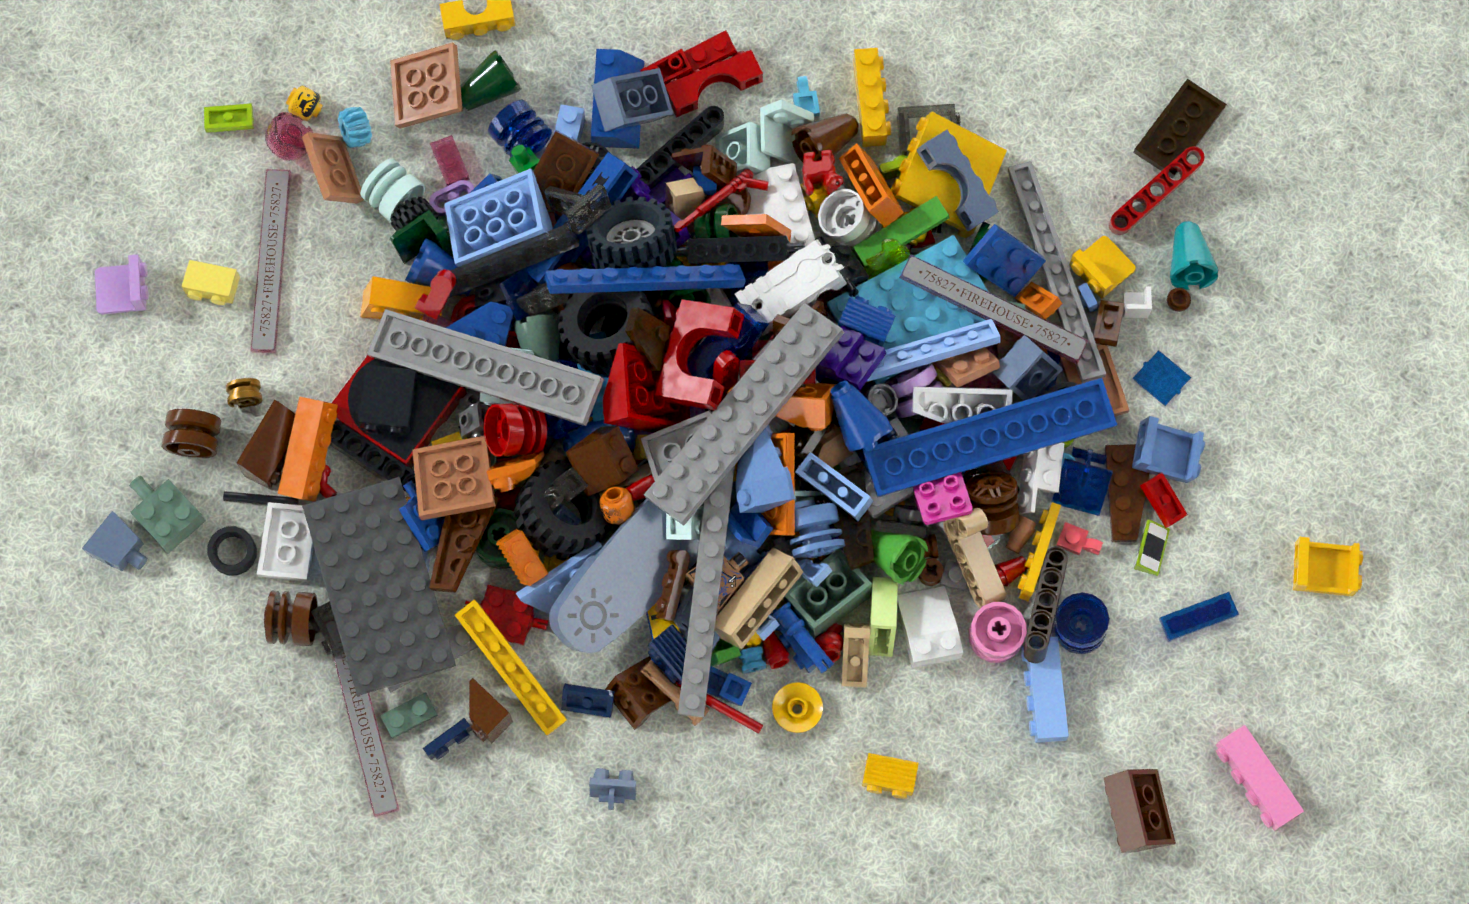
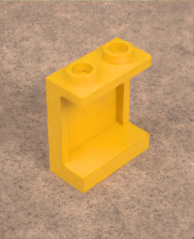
[1293,536,1363,596]

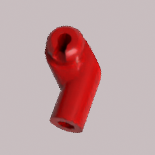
[319,465,337,498]

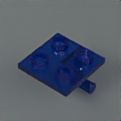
[1051,446,1113,516]

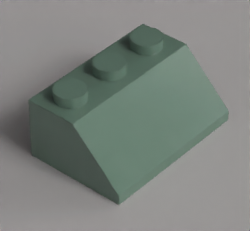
[783,549,872,640]

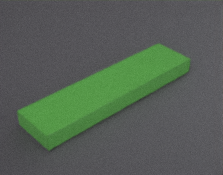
[853,196,950,269]

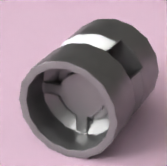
[862,384,898,416]

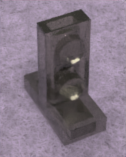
[544,184,612,234]

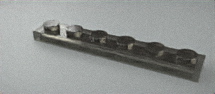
[449,224,580,298]

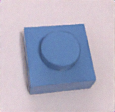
[1078,283,1099,313]

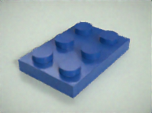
[963,224,1046,297]

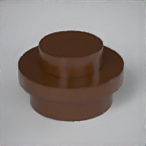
[1166,288,1191,312]

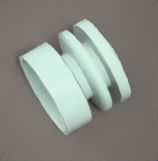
[360,158,425,223]

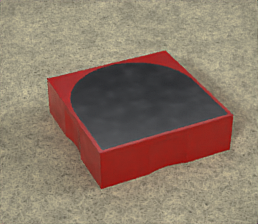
[332,355,467,468]

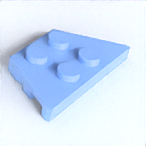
[516,541,603,614]

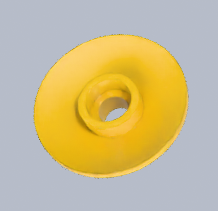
[772,682,823,733]

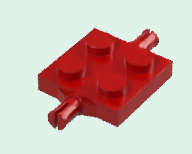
[464,585,549,646]

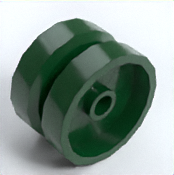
[694,203,740,239]
[476,508,529,569]

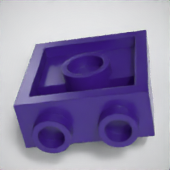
[816,326,887,390]

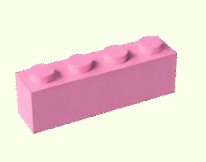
[1216,725,1304,831]

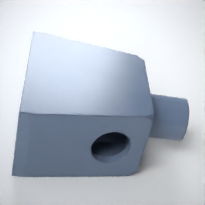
[82,511,148,571]

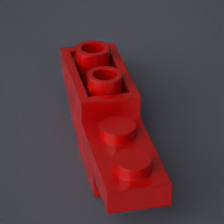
[640,30,737,85]

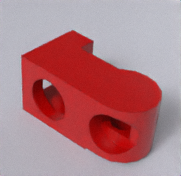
[415,269,456,320]

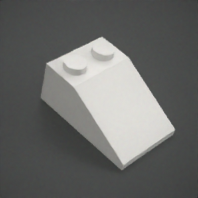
[897,586,963,668]

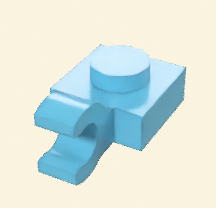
[792,76,820,117]

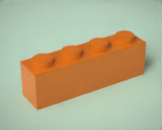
[839,143,904,228]
[278,396,338,502]

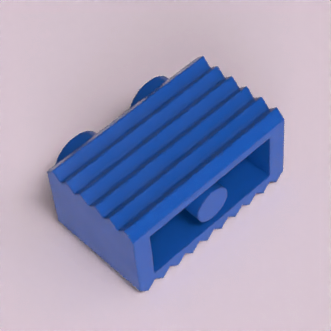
[838,296,896,347]

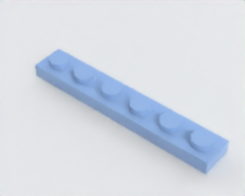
[866,319,1000,382]

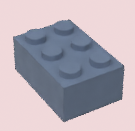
[591,68,673,132]

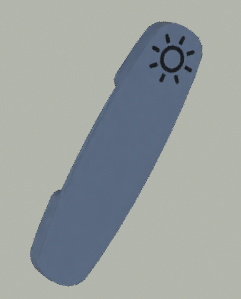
[549,481,737,653]

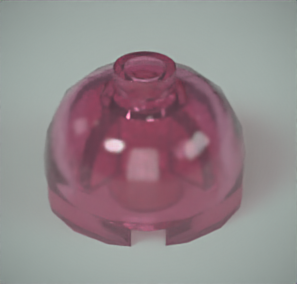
[265,112,313,161]

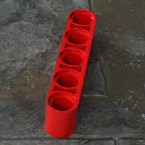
[1109,146,1205,235]

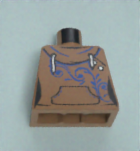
[686,552,748,614]

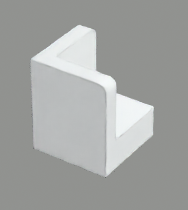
[1123,286,1152,318]

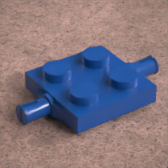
[399,480,445,552]

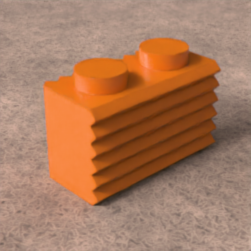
[496,529,548,586]

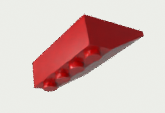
[603,343,690,433]

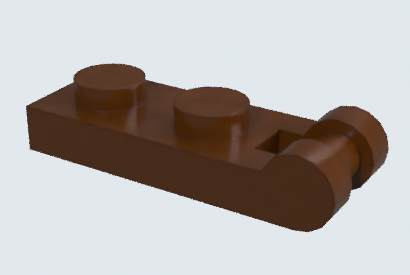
[655,550,690,621]

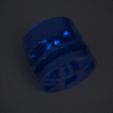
[487,99,552,158]
[1054,592,1110,654]

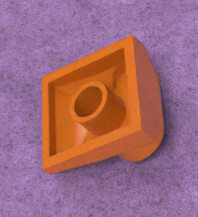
[487,451,545,492]

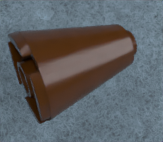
[791,113,859,163]

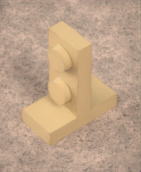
[841,623,870,687]

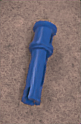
[772,602,835,674]

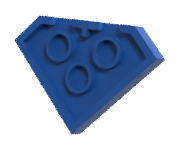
[446,302,516,347]

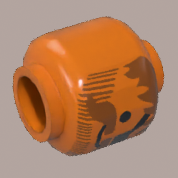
[599,487,635,524]

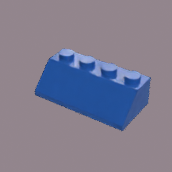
[591,49,645,149]

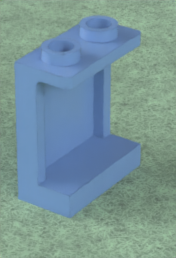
[1132,416,1205,483]

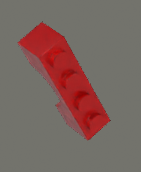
[665,50,763,118]

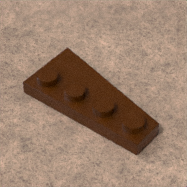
[1105,444,1150,542]

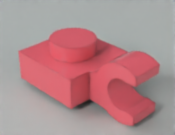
[1056,522,1103,555]

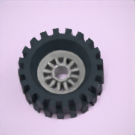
[586,197,677,269]

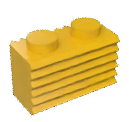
[862,753,919,799]

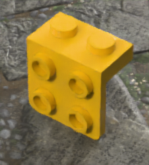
[1069,236,1136,299]

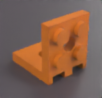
[721,214,791,288]

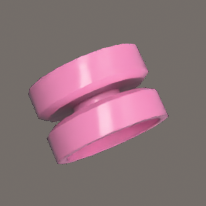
[969,602,1027,663]

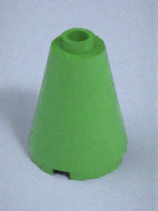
[871,528,928,585]

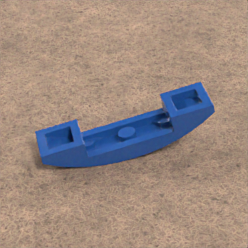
[651,658,752,706]

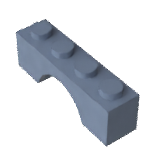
[917,130,999,231]

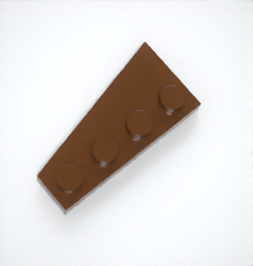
[429,496,499,593]

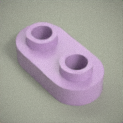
[429,180,474,216]

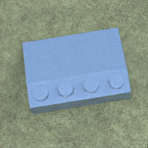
[444,169,555,277]

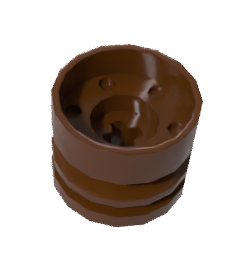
[965,472,1020,535]
[264,590,318,646]

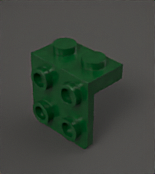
[390,210,453,264]

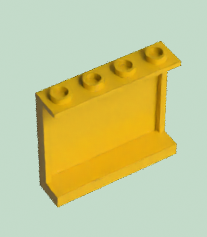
[891,112,1007,238]

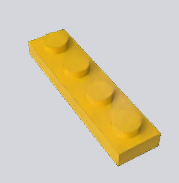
[1017,502,1061,601]

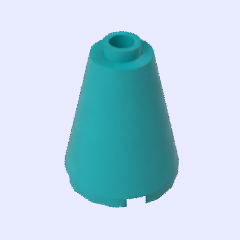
[1170,221,1218,290]

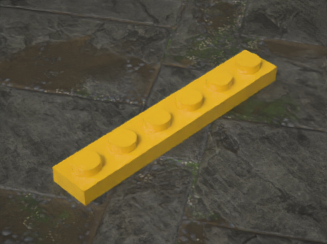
[455,599,567,736]

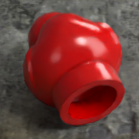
[815,623,843,662]

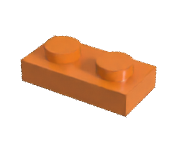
[1015,281,1063,320]

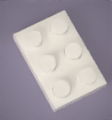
[257,502,314,582]

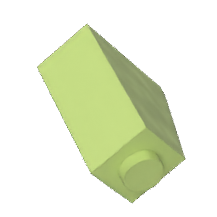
[868,577,898,657]

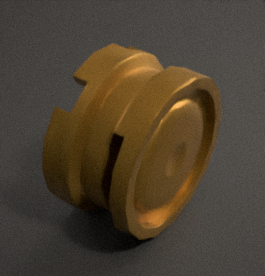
[226,378,263,408]

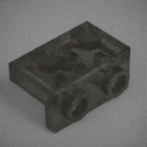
[516,283,570,316]

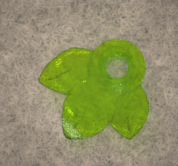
[866,239,910,278]

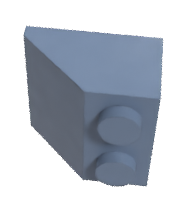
[992,335,1063,401]

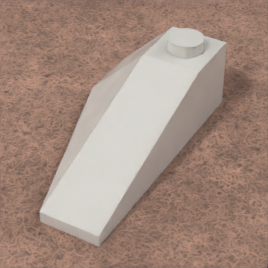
[912,387,1012,424]

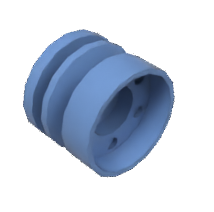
[790,503,845,558]

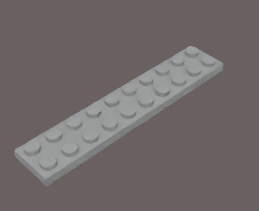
[644,303,844,526]
[367,309,604,426]

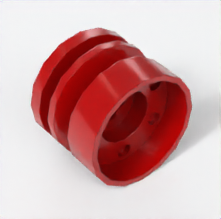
[484,403,547,456]

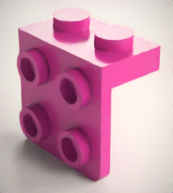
[913,472,973,525]

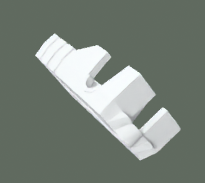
[735,240,847,336]

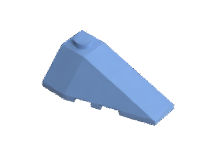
[736,425,795,513]

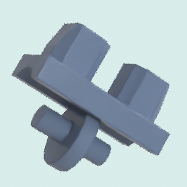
[589,768,636,810]

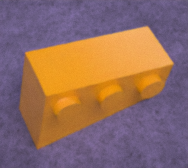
[360,276,442,324]

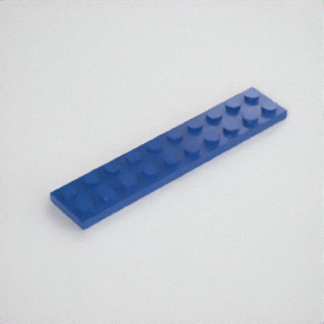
[862,378,1117,498]

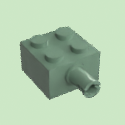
[129,476,206,554]

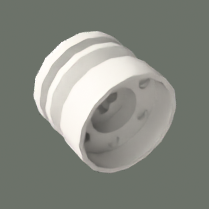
[818,189,882,251]

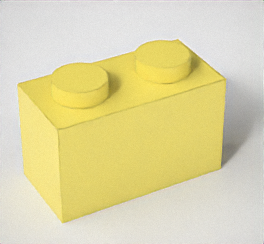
[181,260,240,305]

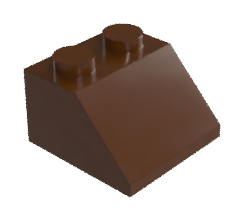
[566,426,639,496]
[469,678,513,744]

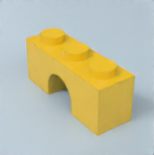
[439,0,515,40]

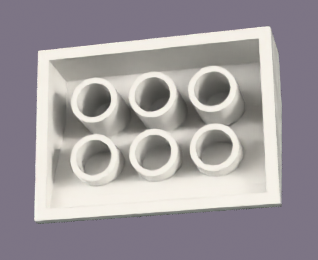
[746,163,815,268]

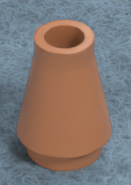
[1006,515,1036,554]

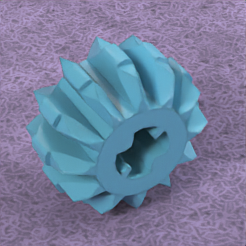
[338,107,372,148]

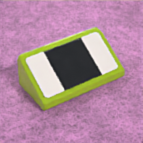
[1134,519,1170,576]

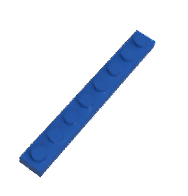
[545,264,745,294]

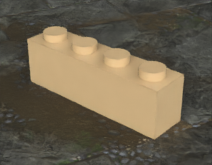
[715,548,803,649]

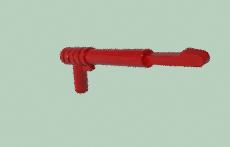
[674,169,769,232]

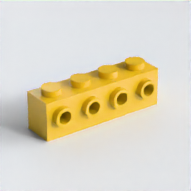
[853,48,891,147]

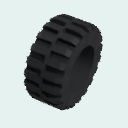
[558,291,657,375]
[514,460,613,560]

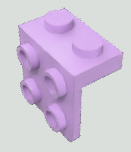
[95,254,149,315]

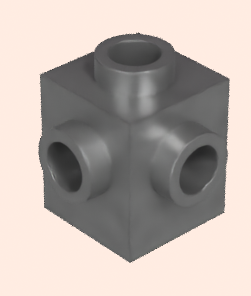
[459,403,491,438]

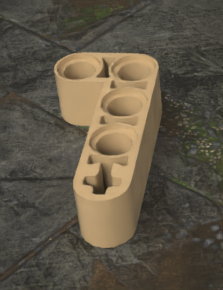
[943,508,1006,608]

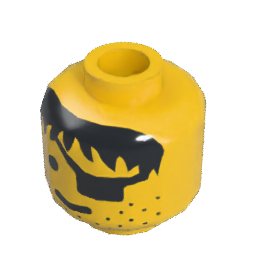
[286,85,323,121]

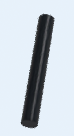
[223,491,299,505]

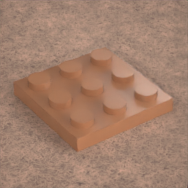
[390,42,462,129]
[413,436,495,520]

